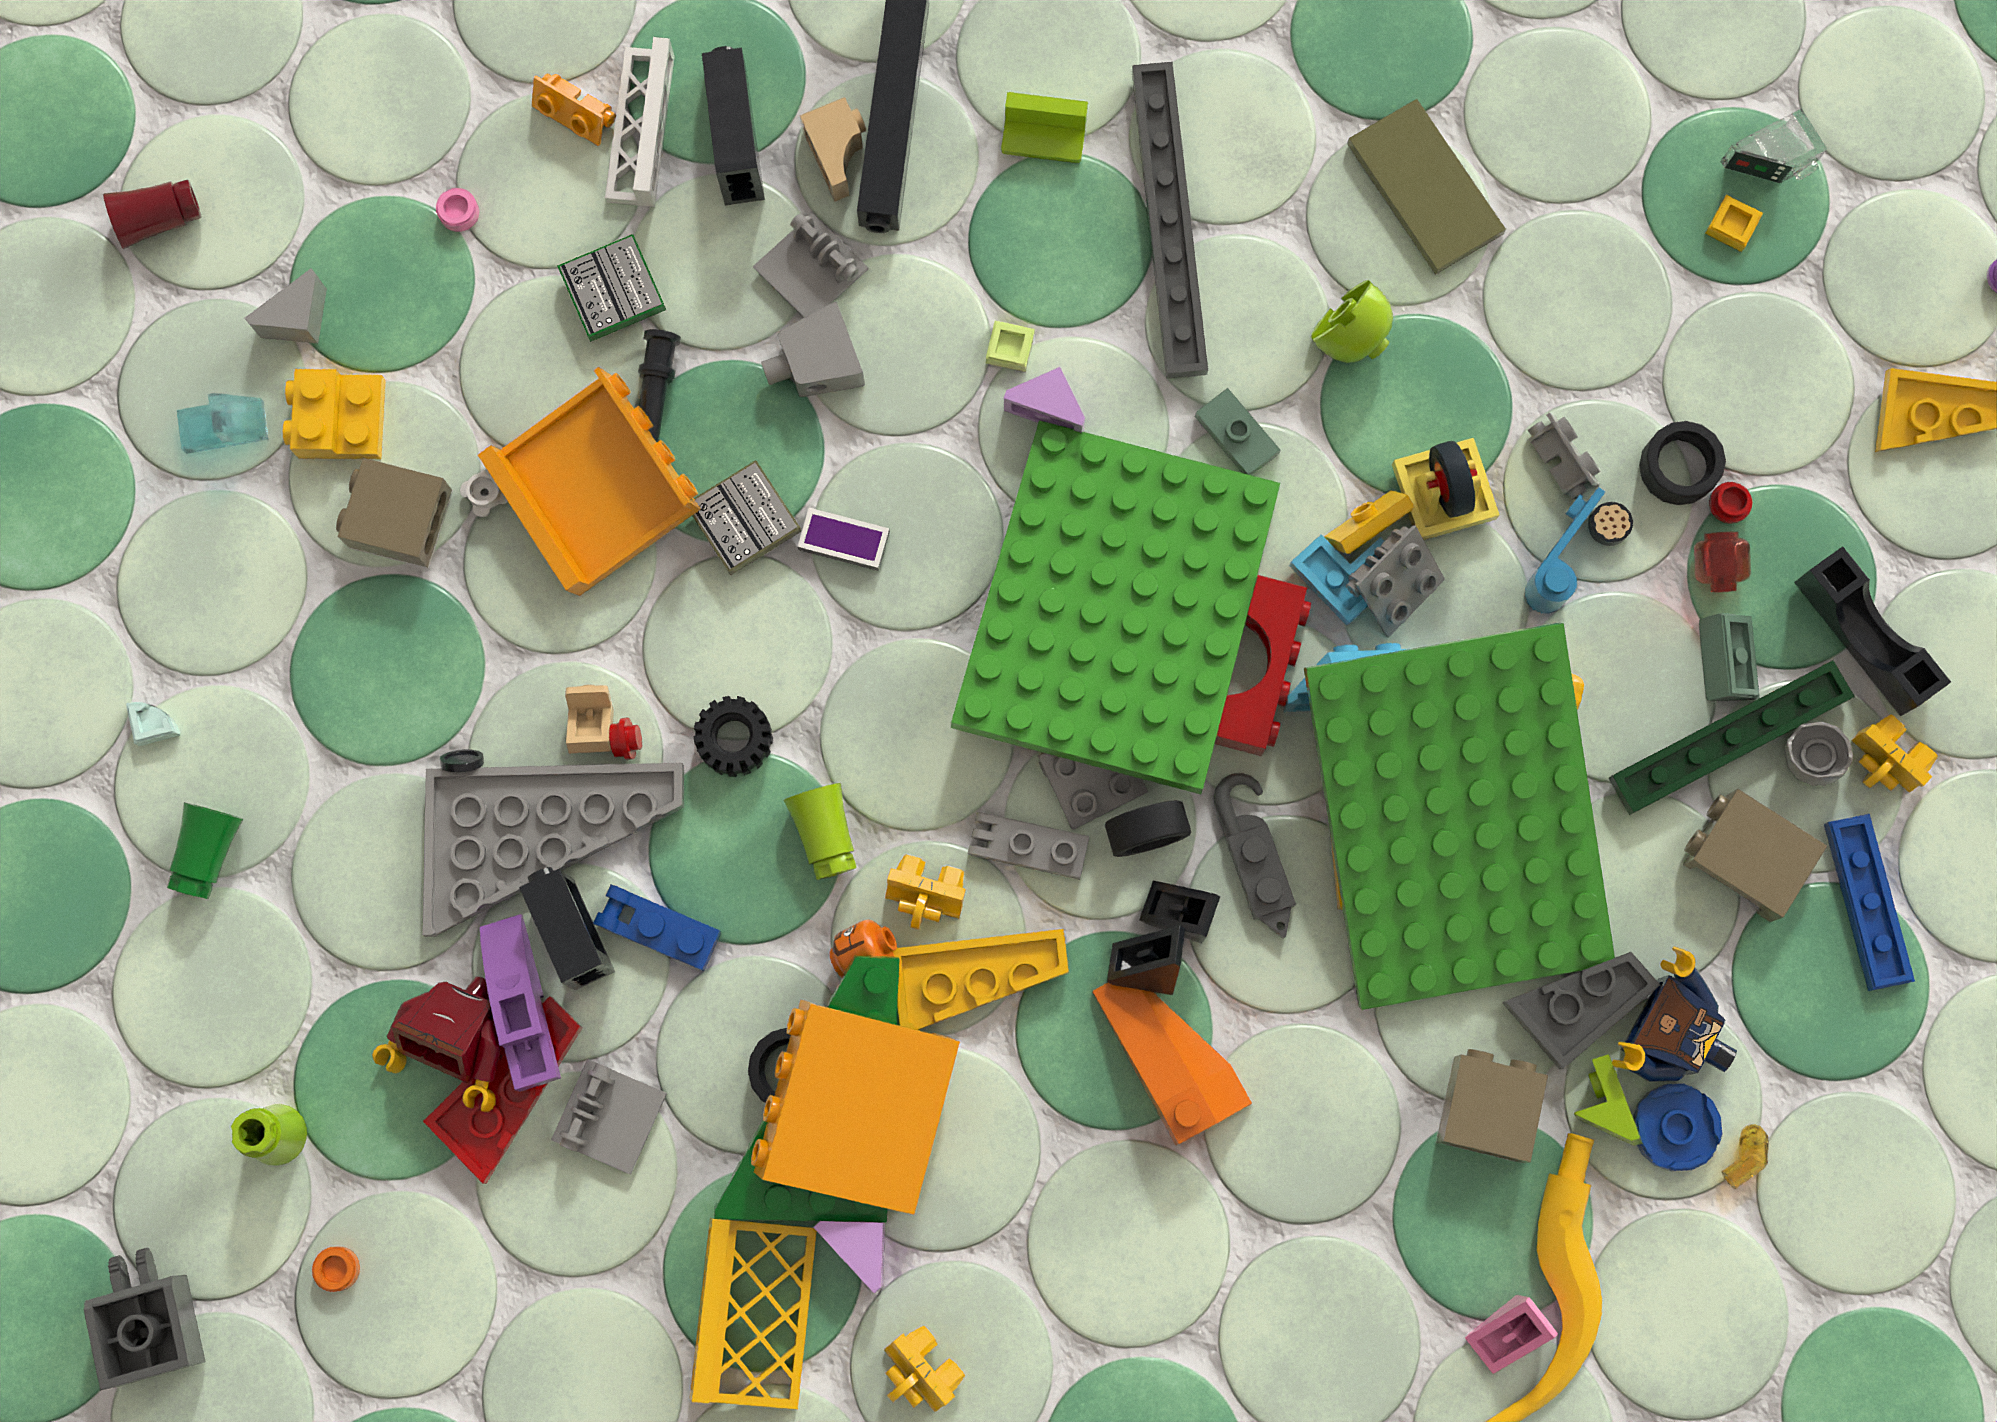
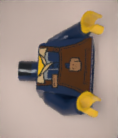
[1612,946,1737,1082]

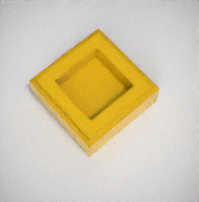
[1705,194,1763,252]

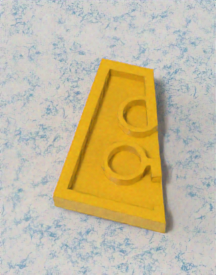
[1875,368,1997,452]

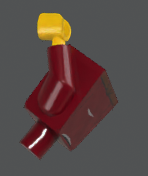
[372,977,500,1112]

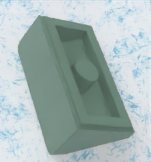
[1699,613,1760,701]

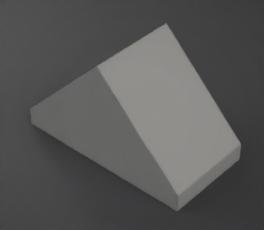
[244,269,327,344]

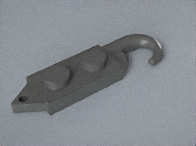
[1214,773,1296,939]

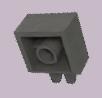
[84,1247,206,1391]

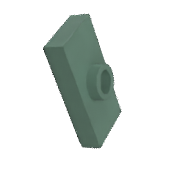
[1195,388,1280,475]

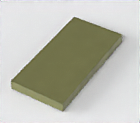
[1347,99,1506,275]

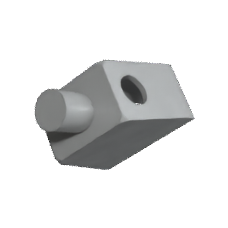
[761,302,865,397]

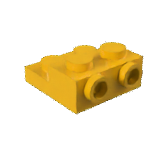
[283,369,386,459]

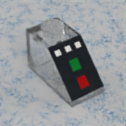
[1720,108,1827,183]

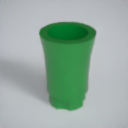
[167,802,244,899]

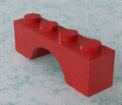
[1215,575,1311,757]

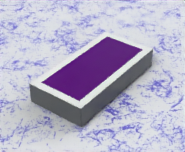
[797,508,890,571]

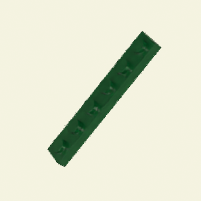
[1609,660,1855,815]

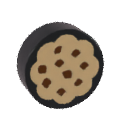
[1588,502,1633,546]

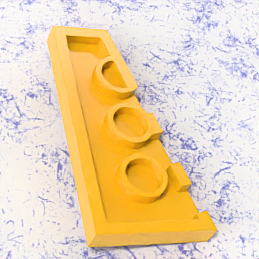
[893,929,1069,1030]

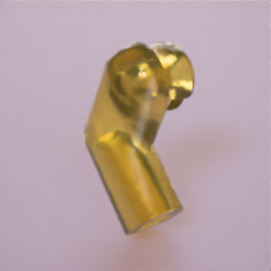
[1721,1124,1769,1189]

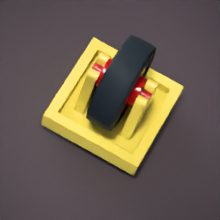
[1392,438,1500,540]

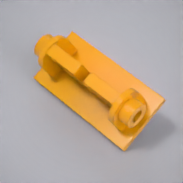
[532,73,616,146]

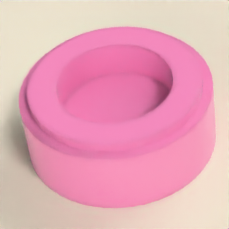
[436,188,479,232]

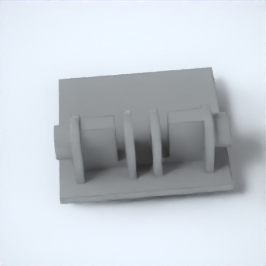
[753,213,869,318]
[1346,525,1445,638]
[1037,753,1148,830]
[551,1059,667,1175]

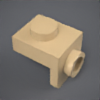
[565,685,614,754]

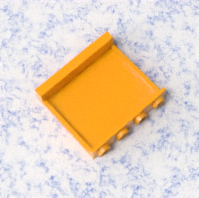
[478,367,701,596]
[751,999,960,1215]

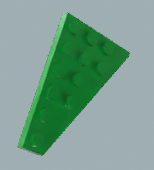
[714,955,900,1222]

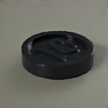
[440,749,484,772]

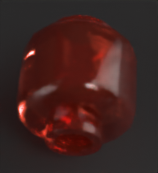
[1694,531,1751,592]

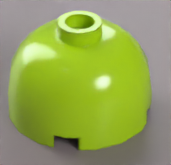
[1311,280,1393,363]

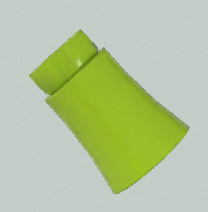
[783,783,857,880]
[231,1104,307,1166]

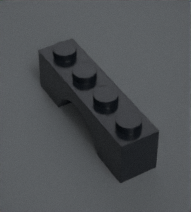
[1794,546,1951,716]

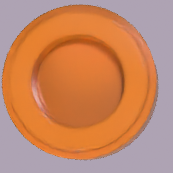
[312,1246,360,1292]

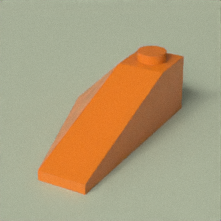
[1092,982,1252,1145]

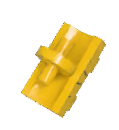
[1851,714,1938,792]
[885,854,966,930]
[884,1326,965,1412]

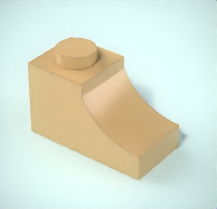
[800,97,866,202]

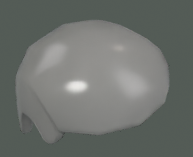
[1785,722,1853,786]

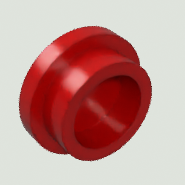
[1709,482,1752,524]
[609,717,642,760]

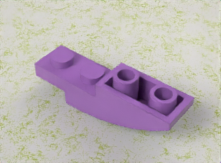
[480,914,561,1092]

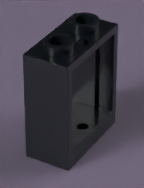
[519,867,615,990]

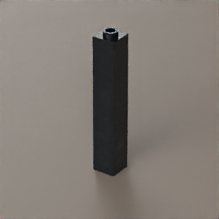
[857,0,929,233]

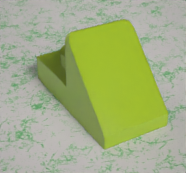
[1574,1054,1642,1146]

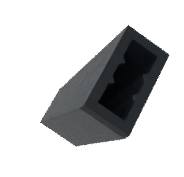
[702,46,765,206]

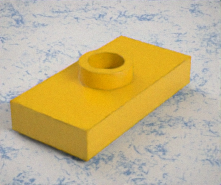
[1324,490,1414,554]

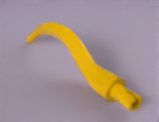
[1485,1133,1602,1422]

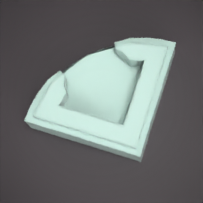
[126,702,180,746]

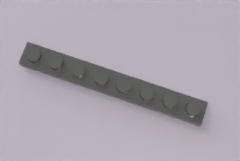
[1132,61,1208,379]

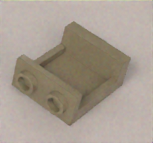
[1683,789,1827,922]

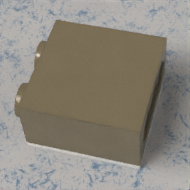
[336,458,453,569]
[1436,1049,1548,1163]

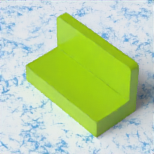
[1001,92,1088,163]

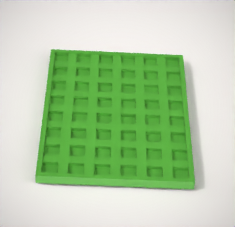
[951,420,1280,795]
[1304,623,1615,1010]

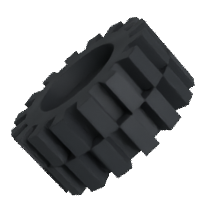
[693,696,773,777]

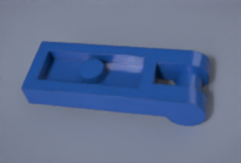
[593,884,721,971]

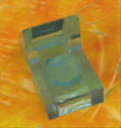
[177,393,269,454]

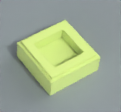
[986,321,1035,372]

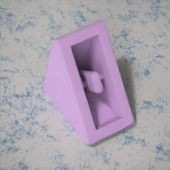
[1004,367,1085,433]
[814,1221,885,1293]

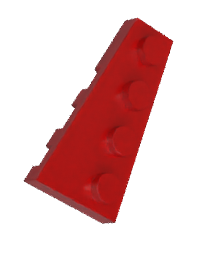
[423,996,583,1184]

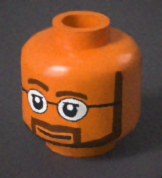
[830,919,897,978]

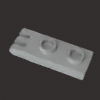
[967,812,1089,880]

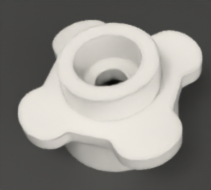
[460,469,508,517]

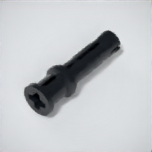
[638,329,681,442]

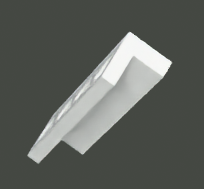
[605,37,675,207]

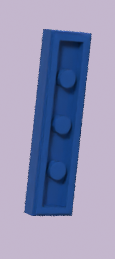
[1824,814,1915,991]

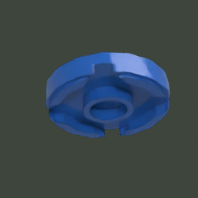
[1633,1083,1723,1171]

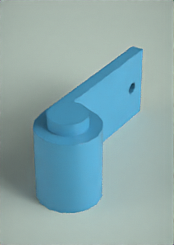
[1525,487,1605,614]

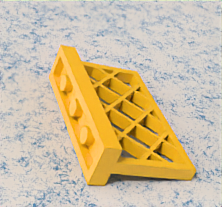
[689,1218,817,1409]

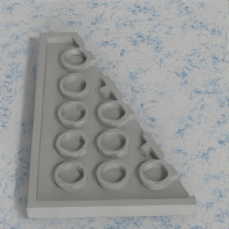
[423,763,684,937]

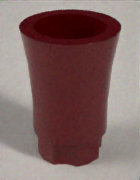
[103,180,202,249]

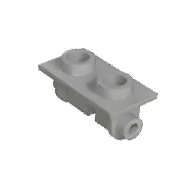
[1528,413,1601,500]

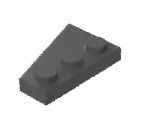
[1502,952,1660,1070]

